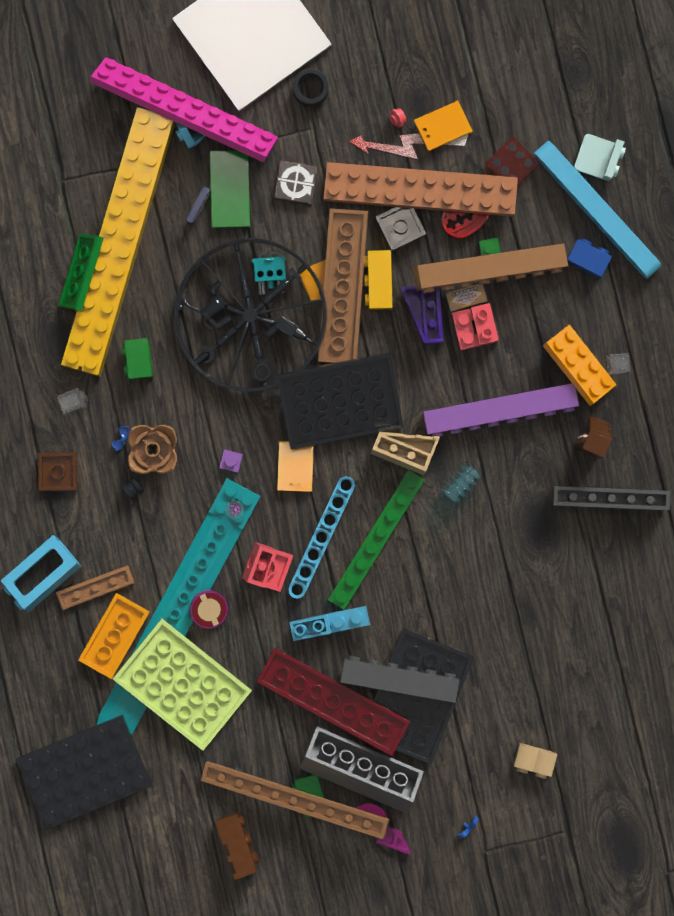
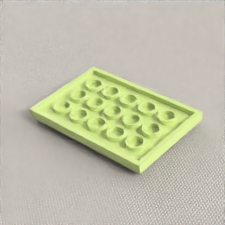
[113,618,252,750]

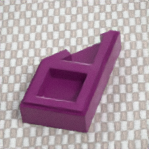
[376,826,410,855]

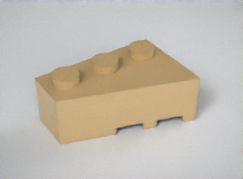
[371,432,440,476]

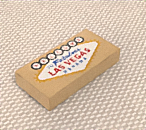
[445,284,488,312]

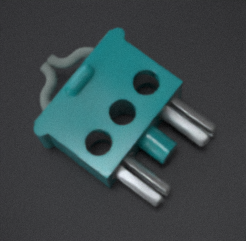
[252,248,286,295]

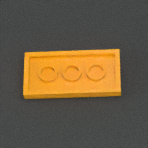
[543,325,617,406]
[78,593,150,679]

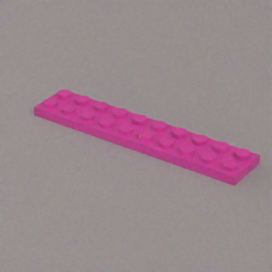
[89,57,278,162]

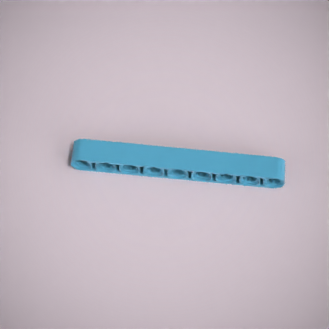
[533,141,662,279]

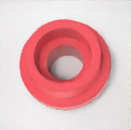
[389,109,406,128]

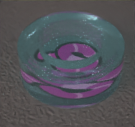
[225,500,244,519]

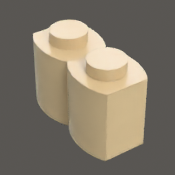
[513,743,557,779]

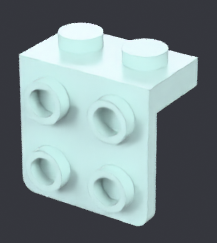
[574,134,626,181]

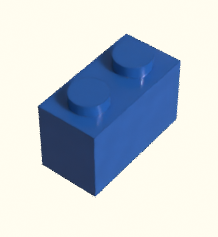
[567,238,612,279]

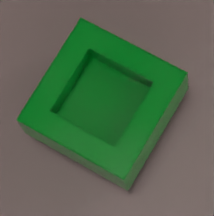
[478,238,500,256]

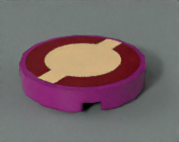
[189,590,228,629]

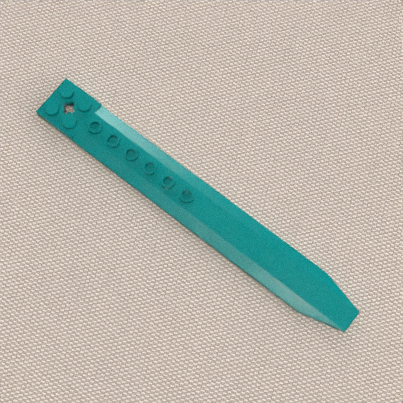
[97,478,261,735]

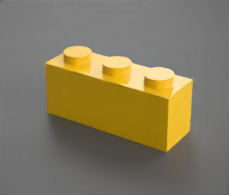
[364,250,392,310]

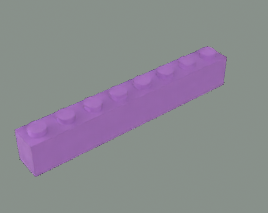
[423,384,579,437]

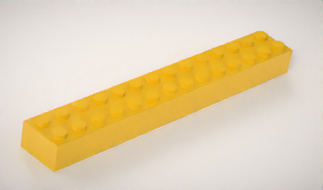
[61,107,176,377]

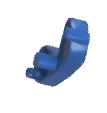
[112,426,130,451]
[457,815,479,839]

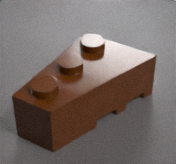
[575,415,612,459]
[215,811,260,880]

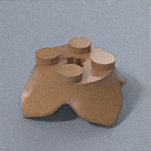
[128,425,177,474]

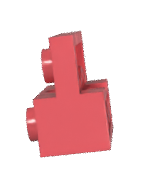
[451,303,499,351]
[242,542,293,592]

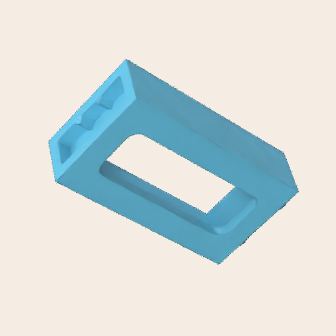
[1,535,82,612]

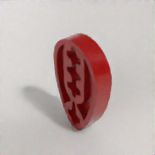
[441,211,490,239]

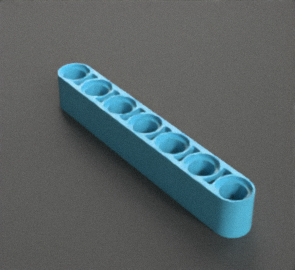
[288,476,355,599]

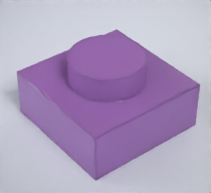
[220,450,243,473]

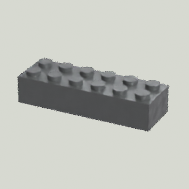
[299,727,424,814]

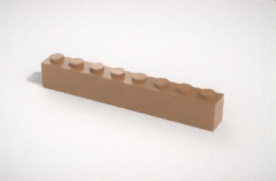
[413,244,568,293]

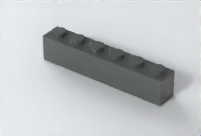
[551,486,670,510]
[341,655,459,703]

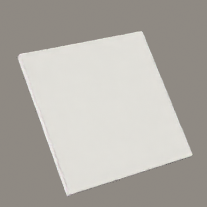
[172,0,332,112]

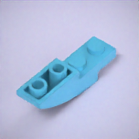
[289,606,370,641]

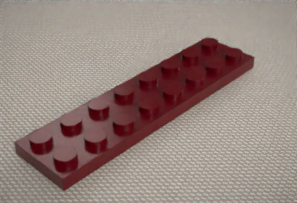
[257,648,411,756]

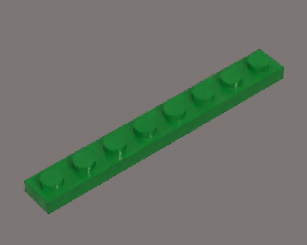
[328,469,425,610]

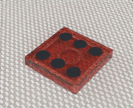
[485,136,539,185]

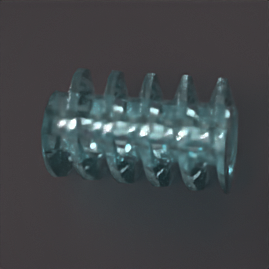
[439,461,481,503]

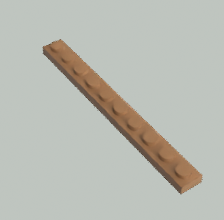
[201,761,389,839]

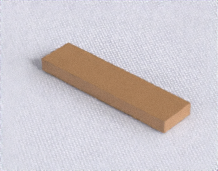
[56,565,135,610]

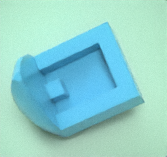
[175,123,205,149]

